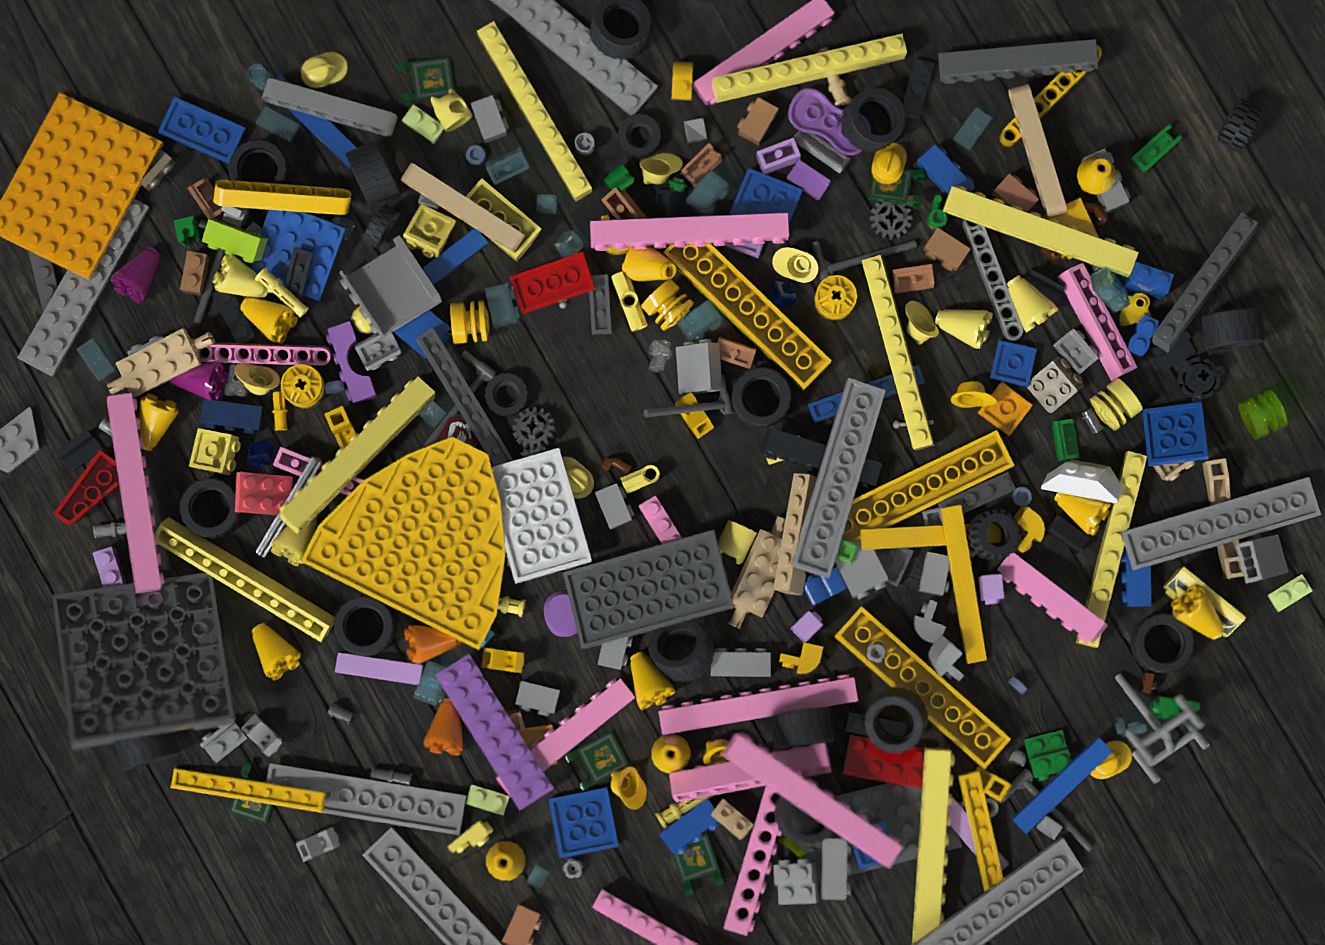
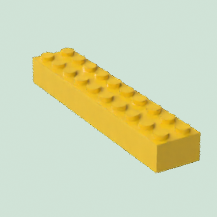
[663,243,832,391]
[841,430,1014,543]
[834,606,1011,769]

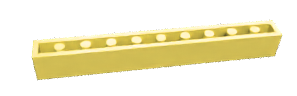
[477,21,592,202]
[711,34,907,103]
[943,185,1138,277]
[862,255,935,451]
[280,377,435,534]
[1076,451,1147,648]
[155,517,336,642]
[912,747,954,945]

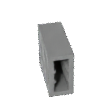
[676,339,722,395]
[1236,534,1289,583]
[835,540,889,600]

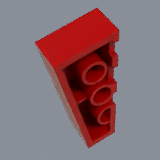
[53,450,119,526]

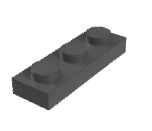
[589,275,612,335]

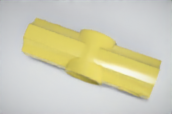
[611,271,648,332]

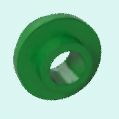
[669,177,688,192]

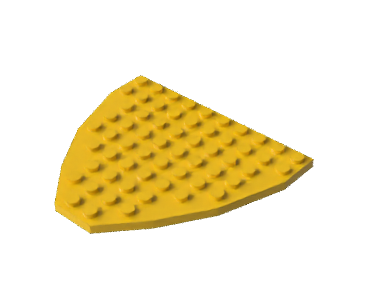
[301,437,506,650]

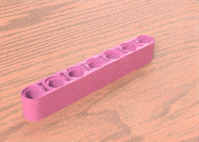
[199,343,332,365]

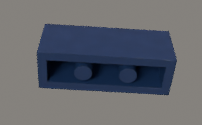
[200,399,264,435]

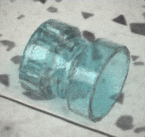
[247,64,273,90]

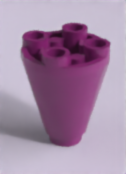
[110,247,161,304]
[170,362,228,401]

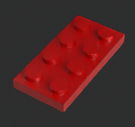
[510,252,596,315]
[843,735,925,789]

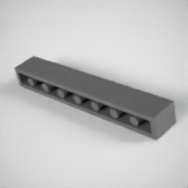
[938,39,1098,84]
[1152,212,1258,353]

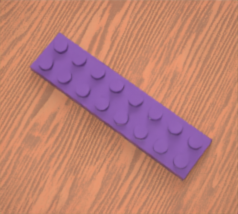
[436,654,554,810]

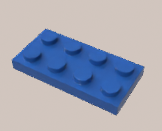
[158,97,246,164]

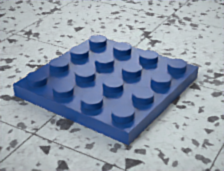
[249,210,347,301]

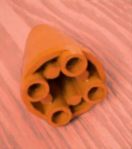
[404,625,461,664]
[424,698,463,756]

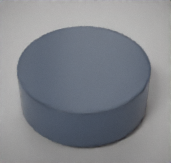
[466,145,486,166]
[324,380,345,394]
[1012,487,1032,507]
[1008,676,1027,695]

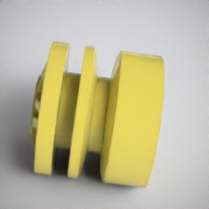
[1090,378,1143,431]

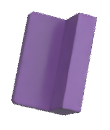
[786,159,830,201]

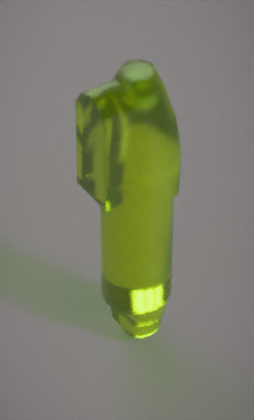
[778,834,808,860]

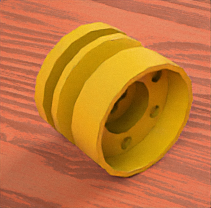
[814,275,857,320]
[641,279,694,331]
[450,300,490,344]
[281,364,325,409]

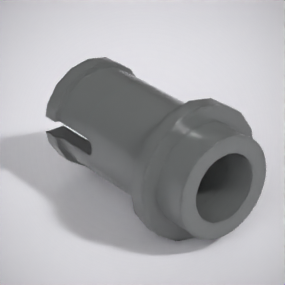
[1081,408,1104,434]
[521,444,547,458]
[327,703,354,724]

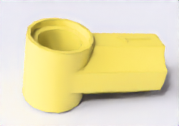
[620,465,660,494]

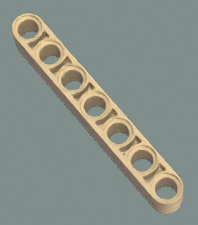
[1008,84,1067,218]
[400,163,525,253]

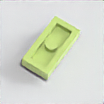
[402,105,445,144]
[1267,574,1312,612]
[465,785,510,815]

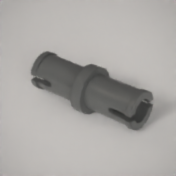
[370,767,412,786]

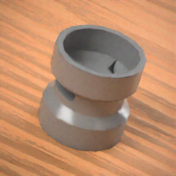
[575,133,595,156]

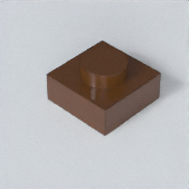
[1140,673,1156,694]

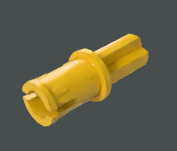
[272,391,288,431]

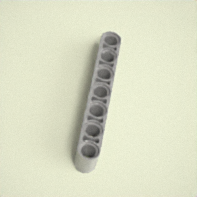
[262,79,397,136]
[962,219,1023,342]

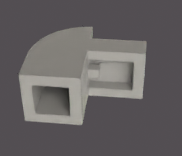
[221,206,251,228]
[913,600,946,644]
[928,635,964,681]
[242,714,282,757]
[296,828,340,861]

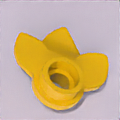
[1114,293,1151,326]

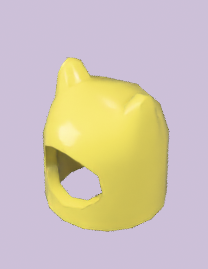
[431,89,473,132]
[718,520,757,565]

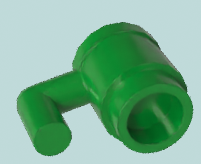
[604,164,634,191]
[927,195,947,231]

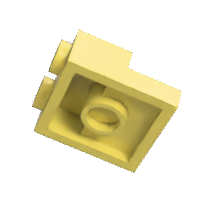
[403,204,456,258]
[189,428,241,476]
[448,821,494,853]

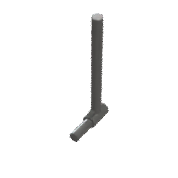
[193,219,225,324]
[811,240,917,281]
[424,350,497,447]
[644,375,734,417]
[1003,768,1094,852]

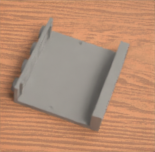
[339,235,442,339]

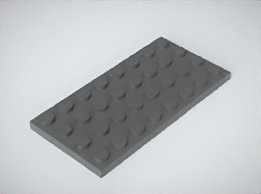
[563,530,734,649]
[790,783,962,883]

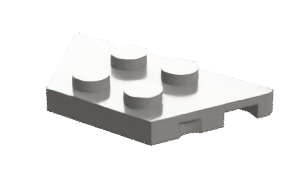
[0,407,40,473]

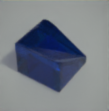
[770,281,798,306]
[247,440,273,468]

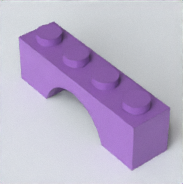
[326,321,377,405]

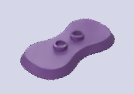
[788,89,871,155]
[544,591,577,637]

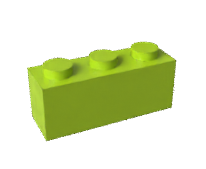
[202,219,268,263]

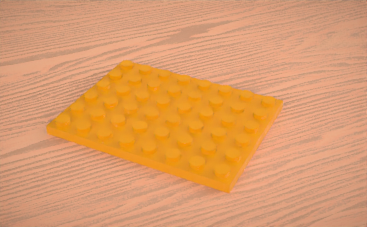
[0,93,163,280]

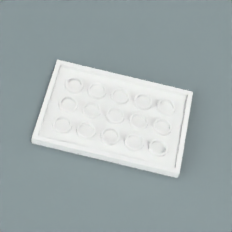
[491,448,592,583]

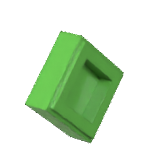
[836,539,858,564]

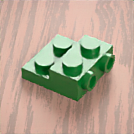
[1150,697,1200,719]
[1023,730,1072,781]

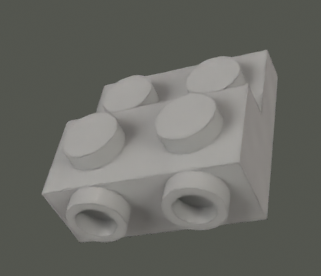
[774,859,819,905]

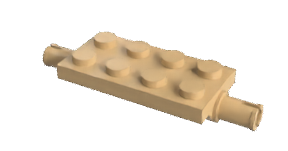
[107,328,215,398]
[728,516,785,629]

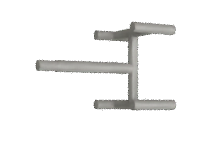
[1115,674,1209,783]

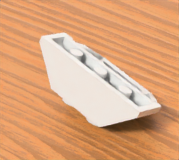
[1041,460,1123,503]

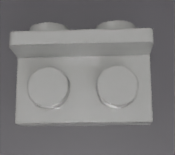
[200,721,248,763]

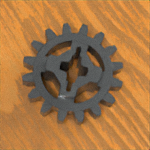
[869,201,912,240]
[512,407,556,450]

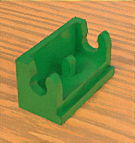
[174,216,200,247]
[1052,419,1080,462]

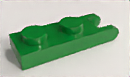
[1131,124,1183,173]

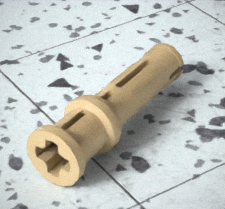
[816,48,852,107]

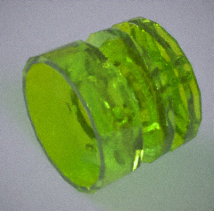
[1238,389,1288,440]

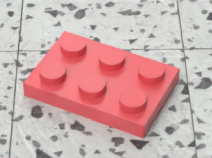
[235,472,293,515]

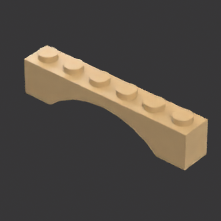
[1202,458,1244,580]
[773,473,817,595]

